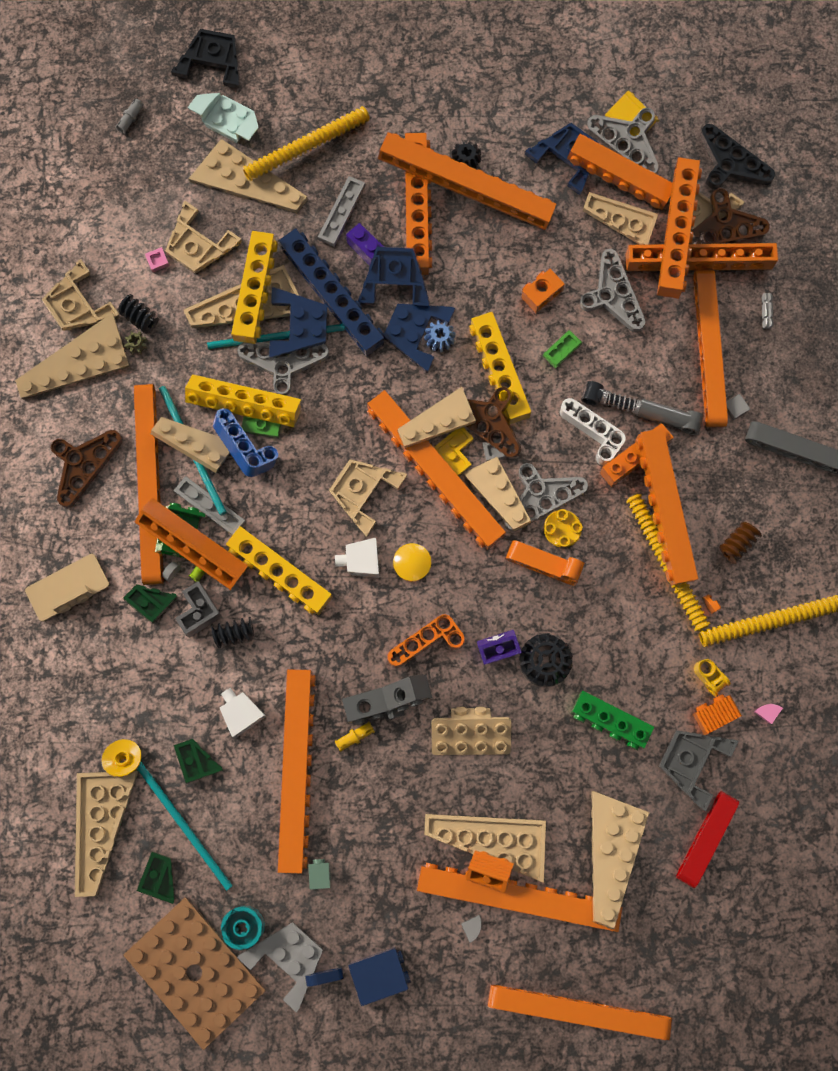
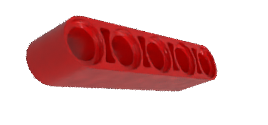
[676,791,739,888]

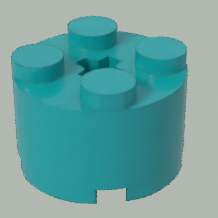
[221,906,265,950]

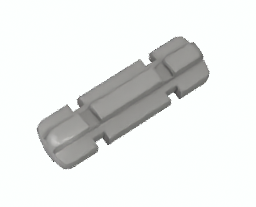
[762,293,774,329]

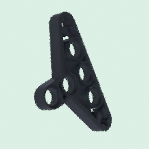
[700,124,775,189]

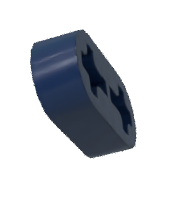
[305,968,344,987]

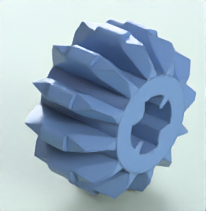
[424,320,456,353]

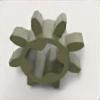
[124,331,148,355]

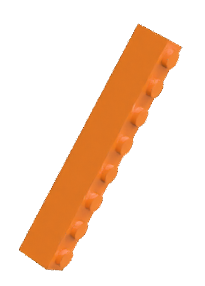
[635,428,698,586]

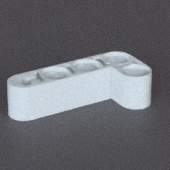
[560,398,626,466]

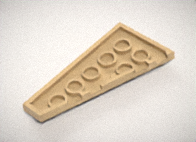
[189,139,308,213]
[183,265,299,328]
[15,313,130,399]
[75,771,138,897]
[591,791,649,930]
[424,814,546,883]

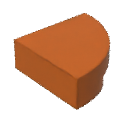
[702,594,721,614]

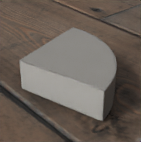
[461,915,481,943]

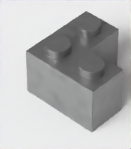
[175,581,222,638]

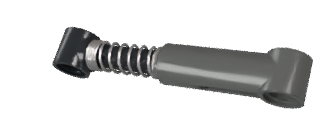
[581,381,704,435]

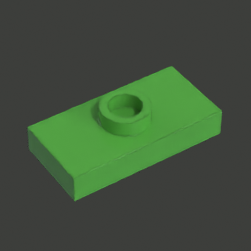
[543,330,582,369]
[242,416,281,438]

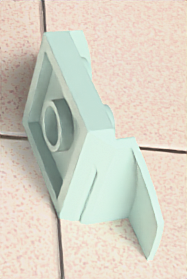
[188,93,258,143]

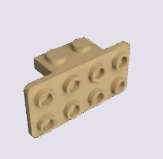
[25,554,110,622]
[431,707,511,755]

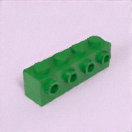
[571,691,654,751]

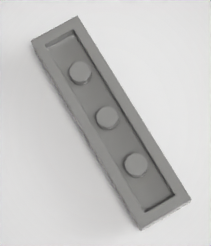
[318,176,365,247]
[174,476,246,535]

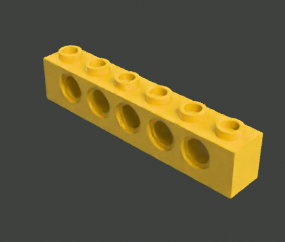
[231,231,278,344]
[469,312,531,424]
[185,374,301,427]
[226,526,333,615]

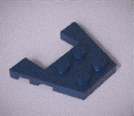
[524,123,600,195]
[358,246,430,306]
[269,287,327,359]
[384,303,455,373]

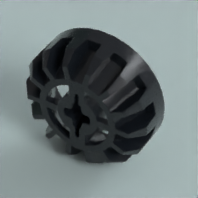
[519,633,573,687]

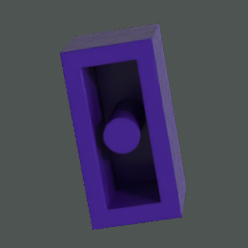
[346,223,384,266]
[476,630,522,665]

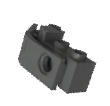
[342,674,433,726]

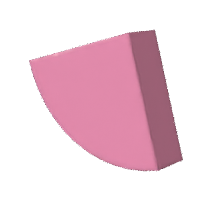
[754,704,783,724]

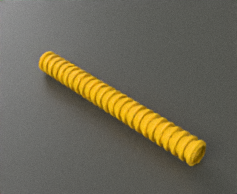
[243,106,370,181]
[626,494,711,632]
[699,595,838,647]

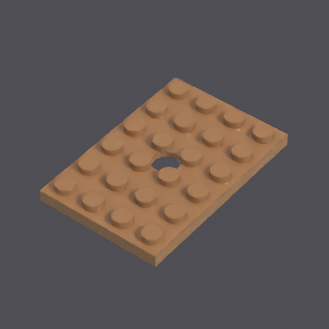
[123,897,266,1050]

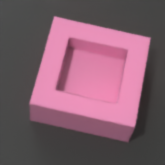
[145,247,170,272]

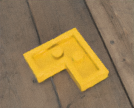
[434,427,474,476]

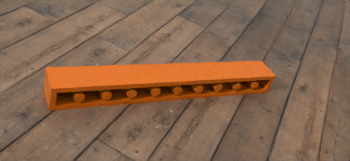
[378,132,556,230]
[367,390,506,550]
[278,669,316,873]
[417,863,623,932]

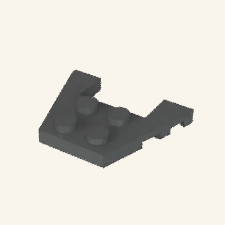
[658,730,739,812]

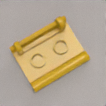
[605,90,660,136]

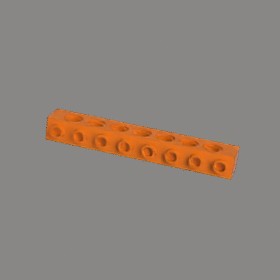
[405,133,432,275]
[657,157,702,299]
[625,243,778,271]

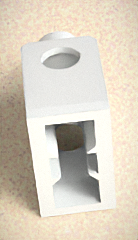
[335,538,379,578]
[220,688,266,738]

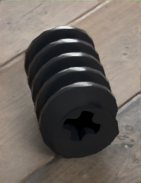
[118,294,159,334]
[211,617,254,648]

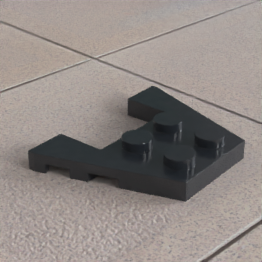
[171,29,240,89]

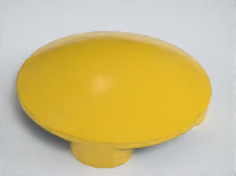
[544,509,582,548]
[393,543,431,582]

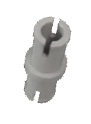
[115,99,144,134]

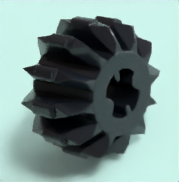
[451,140,481,169]

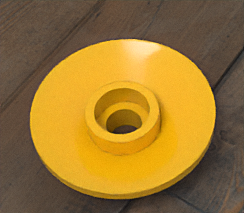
[102,739,142,777]

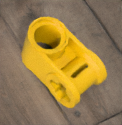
[694,659,731,697]

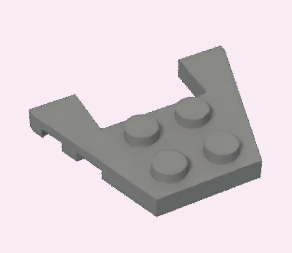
[237,922,323,1013]

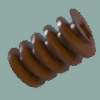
[719,522,762,564]

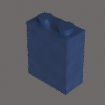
[348,947,411,1006]

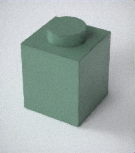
[308,859,331,890]

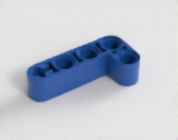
[213,408,278,477]

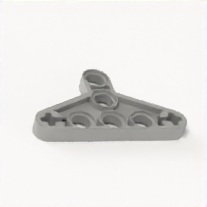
[587,108,659,174]
[580,249,645,333]
[237,343,329,396]
[505,463,588,532]

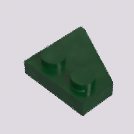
[123,584,178,625]
[174,739,223,784]
[136,851,174,904]

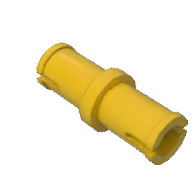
[335,721,375,752]

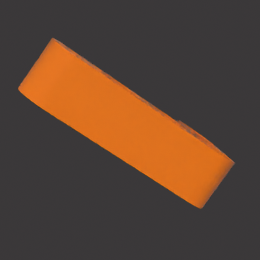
[505,540,585,586]
[388,614,464,668]

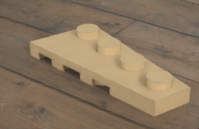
[583,192,658,245]
[398,387,476,448]
[150,417,230,473]
[463,457,531,531]

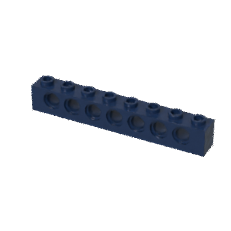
[278,228,385,357]

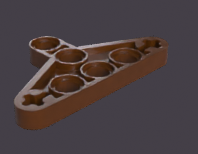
[689,188,770,244]
[466,387,521,457]
[51,430,123,508]

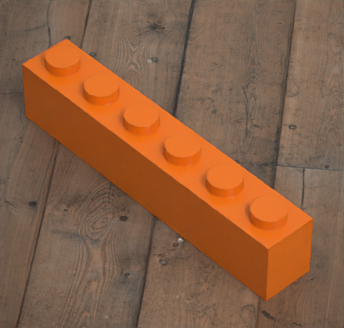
[567,134,673,210]
[134,498,248,590]

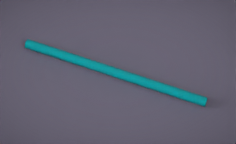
[207,324,345,350]
[159,386,227,516]
[137,762,233,891]

